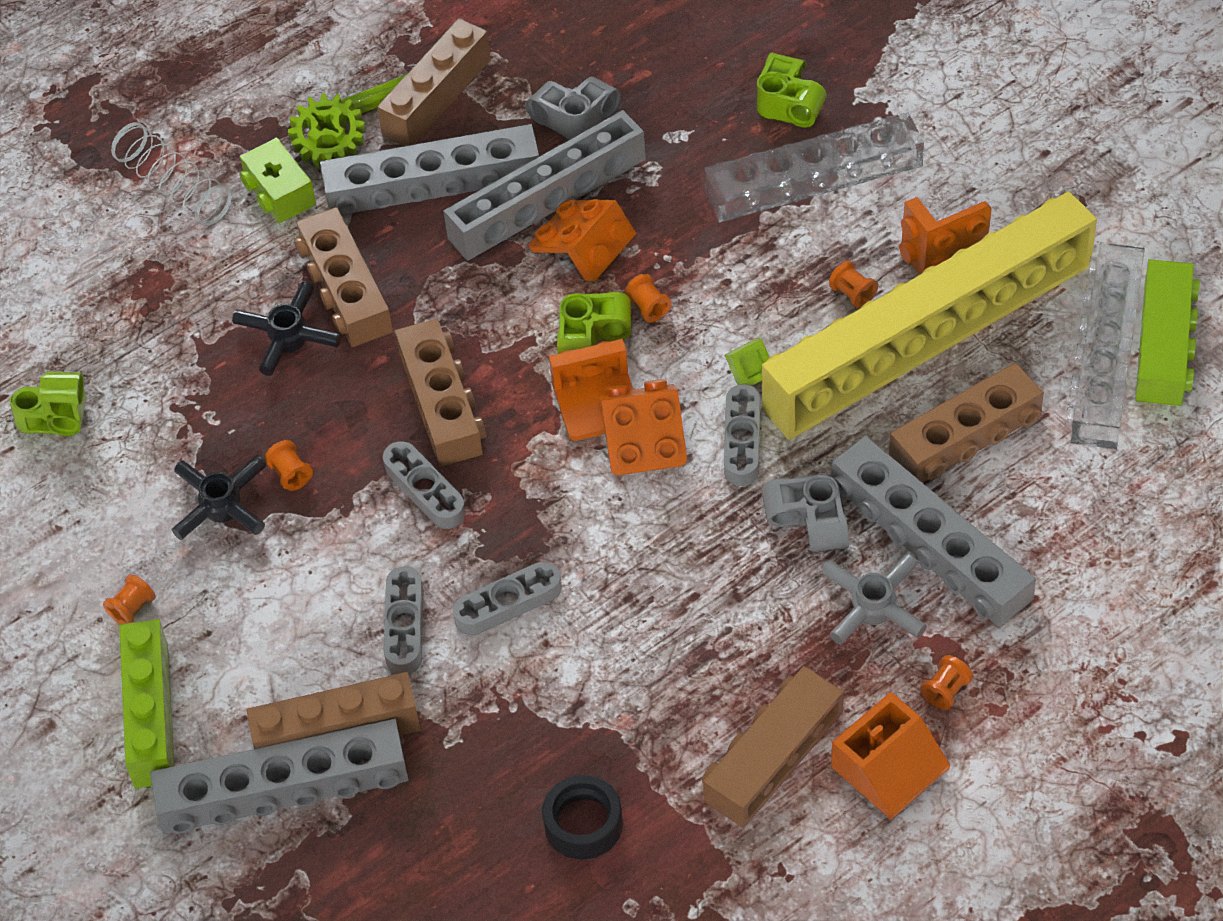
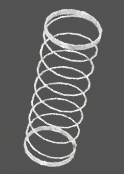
[111,122,232,226]

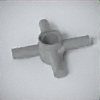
[822,554,927,645]

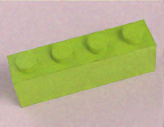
[1135,259,1200,406]
[119,619,175,788]

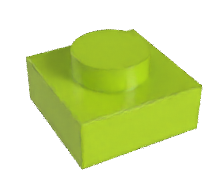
[724,338,770,386]

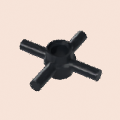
[232,282,341,376]
[171,455,266,540]

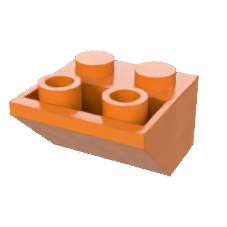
[831,692,950,820]

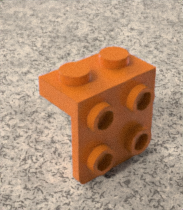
[899,197,992,275]
[528,199,637,281]
[549,339,634,441]
[598,379,687,475]

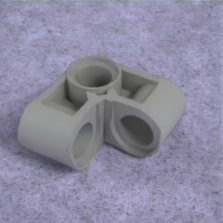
[525,76,621,140]
[761,474,849,552]

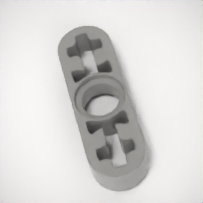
[724,384,761,486]
[383,441,466,529]
[453,562,562,635]
[384,566,423,674]

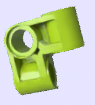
[757,52,827,128]
[557,292,631,354]
[9,371,86,436]

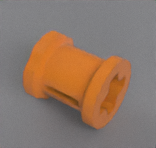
[829,261,878,309]
[624,274,672,323]
[264,440,313,491]
[103,574,156,624]
[920,655,973,710]

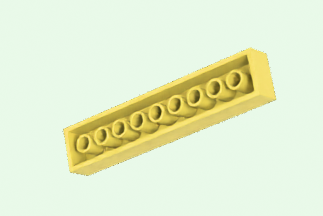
[762,191,1097,440]

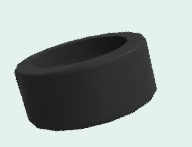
[542,775,623,860]

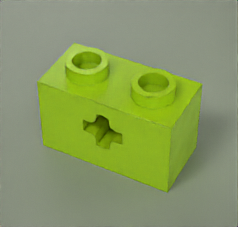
[239,138,316,224]

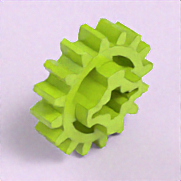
[288,93,366,168]

